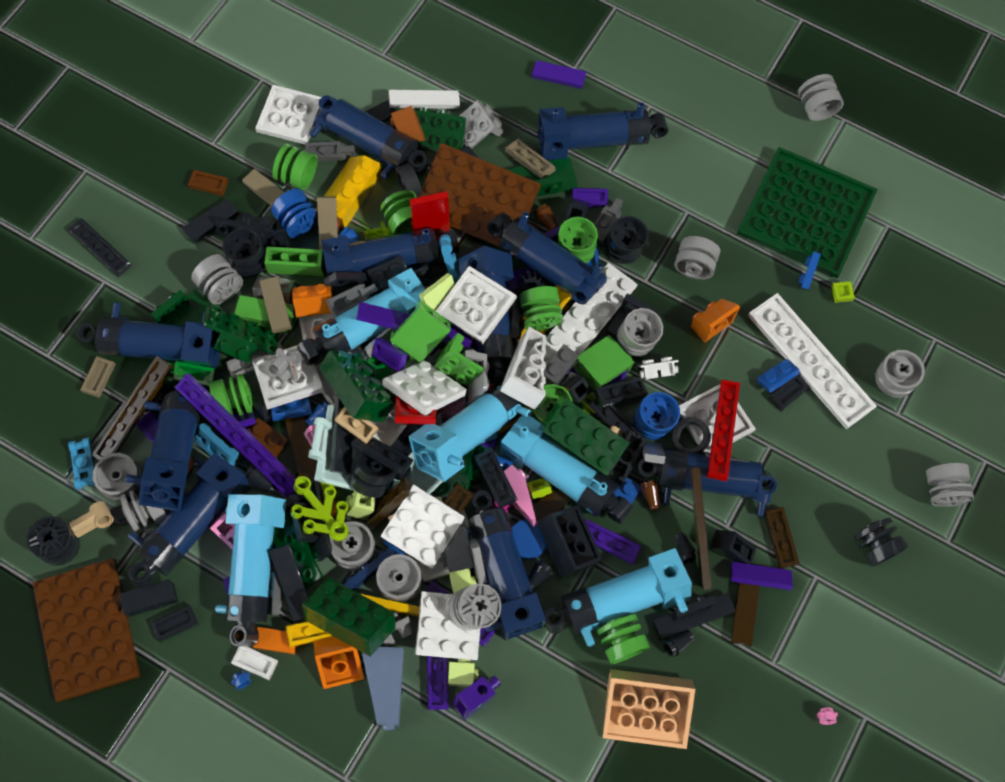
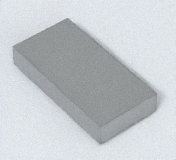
[468,538,487,584]

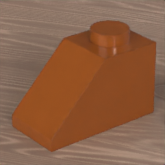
[390,106,426,142]

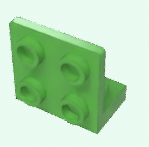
[434,333,484,385]

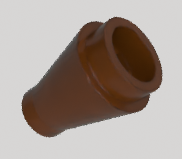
[534,204,558,231]
[640,480,661,510]

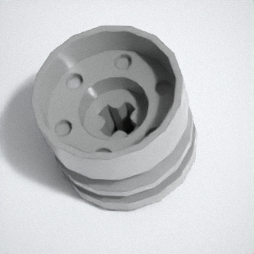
[798,74,844,121]
[191,254,243,305]
[617,308,663,356]
[926,463,974,507]
[120,490,169,534]
[449,583,501,631]

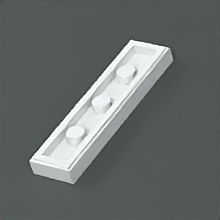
[388,90,460,109]

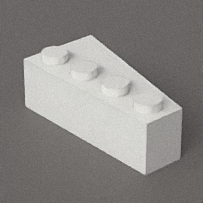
[500,327,546,410]

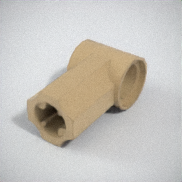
[69,501,113,538]

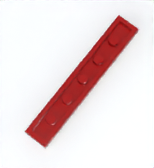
[707,379,740,482]

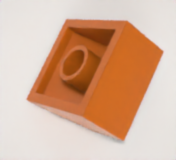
[293,284,333,317]
[690,299,740,343]
[313,636,364,689]

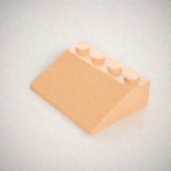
[603,669,695,749]

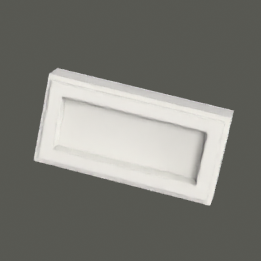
[231,647,278,680]

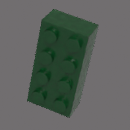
[319,350,395,423]
[538,396,629,476]
[302,577,396,657]

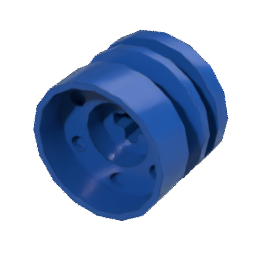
[271,189,318,238]
[634,392,680,440]

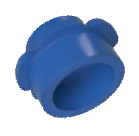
[231,671,252,690]

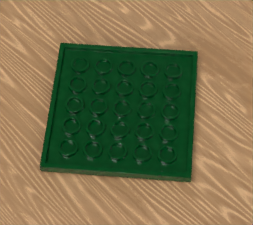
[737,147,878,279]

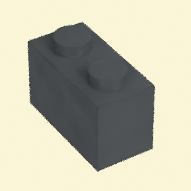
[544,344,579,385]

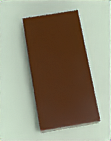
[188,170,229,196]

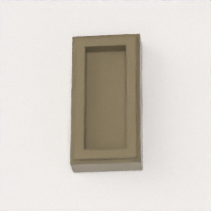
[80,356,116,398]

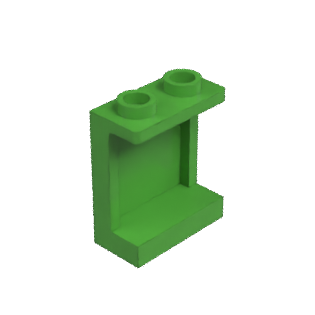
[390,299,451,362]
[573,335,634,390]

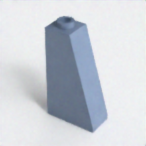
[362,647,404,731]

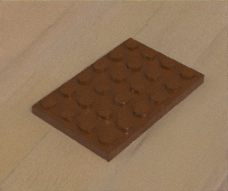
[419,143,541,247]
[33,558,141,703]

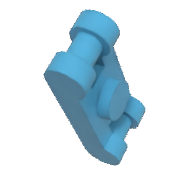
[439,234,460,284]
[195,423,239,466]
[68,437,95,490]

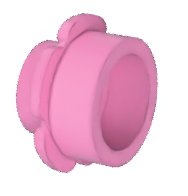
[817,708,838,725]

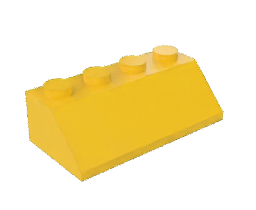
[316,155,381,229]

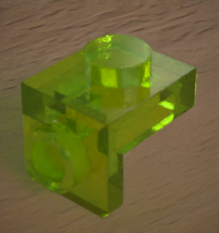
[363,221,391,240]

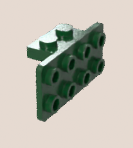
[394,107,466,150]
[506,157,578,197]
[151,287,221,326]
[203,304,277,363]
[433,444,486,499]
[272,509,322,590]

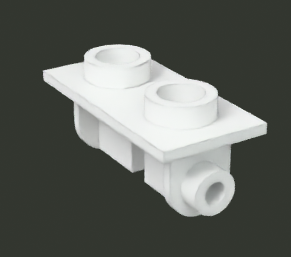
[637,357,678,380]

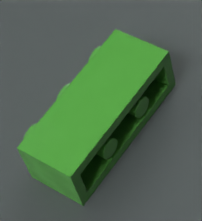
[264,247,325,276]
[235,295,296,333]

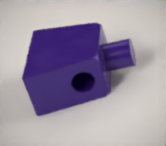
[452,676,501,721]

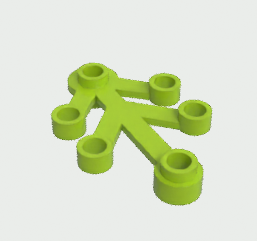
[291,476,349,541]

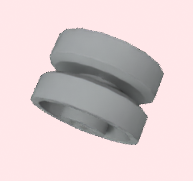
[674,236,720,280]
[875,350,925,398]
[93,453,143,502]
[330,521,376,571]
[376,554,422,604]

